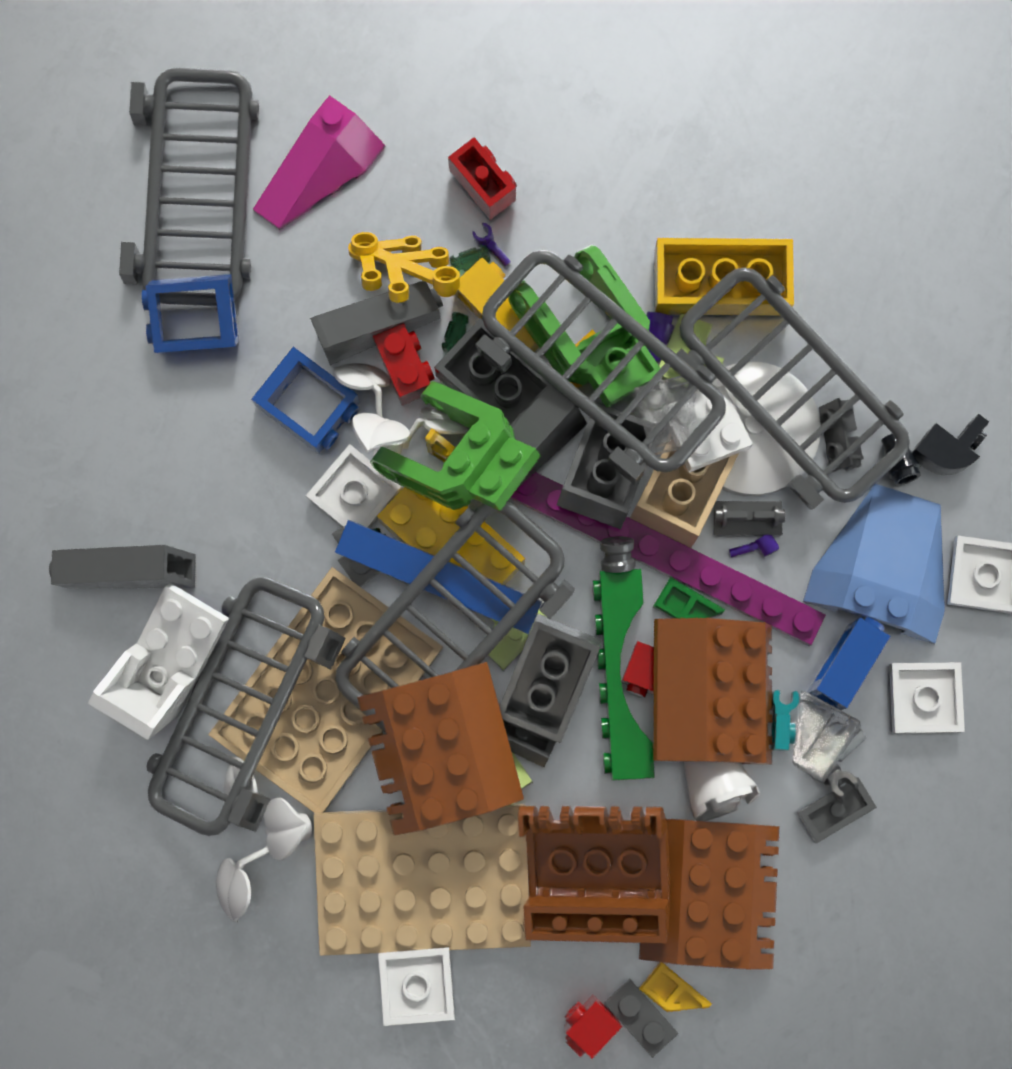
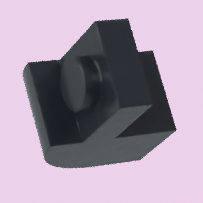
[912,414,989,475]

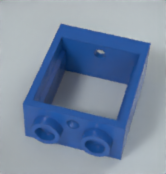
[142,274,239,353]
[251,346,360,454]
[806,617,891,712]

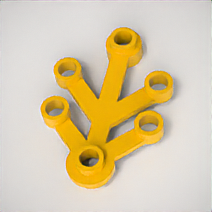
[348,232,460,303]

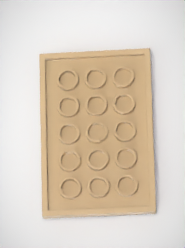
[208,567,443,813]
[314,804,531,956]

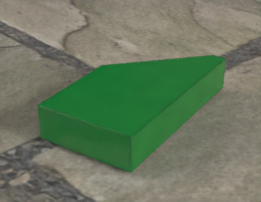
[653,577,725,618]

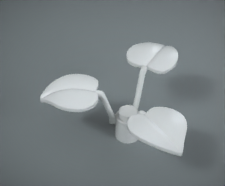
[333,363,470,458]
[216,756,312,922]

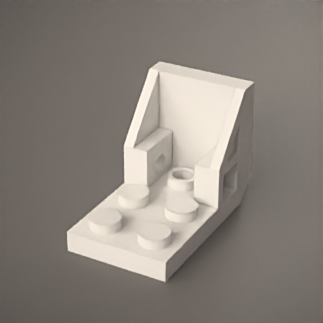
[88,583,229,740]

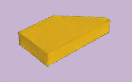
[425,428,455,462]
[639,962,712,1012]

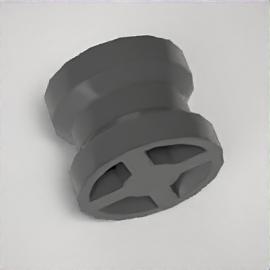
[600,536,636,573]

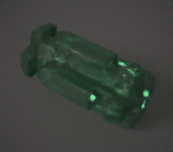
[449,244,490,273]
[442,312,469,352]

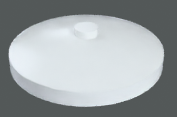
[693,362,821,496]

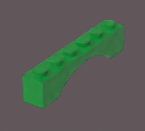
[593,569,655,781]

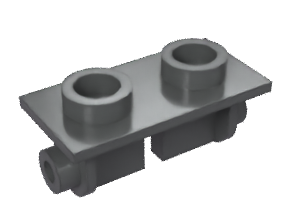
[819,398,864,472]
[714,501,785,535]

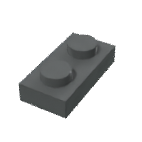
[503,720,556,767]
[797,777,877,843]
[604,979,678,1058]

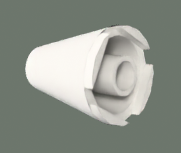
[684,761,760,821]

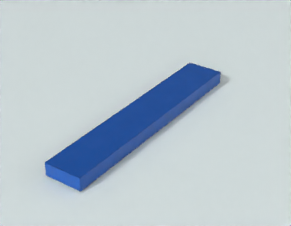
[335,520,542,634]

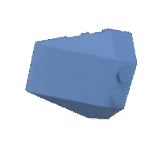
[803,484,945,644]

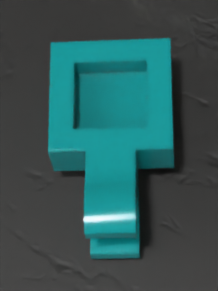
[770,690,800,751]

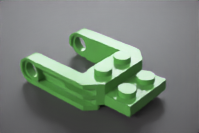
[508,245,660,408]
[370,381,540,511]

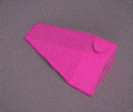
[253,95,385,230]

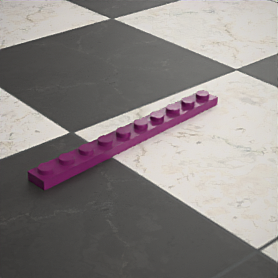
[509,472,826,646]

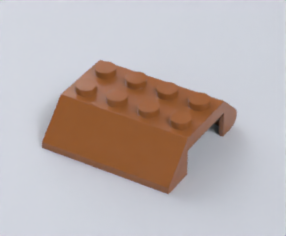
[653,618,772,765]
[357,662,524,835]
[518,806,671,944]
[639,819,780,969]

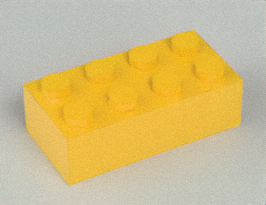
[654,238,794,316]
[377,487,525,585]

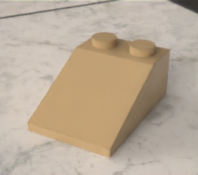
[630,436,739,548]

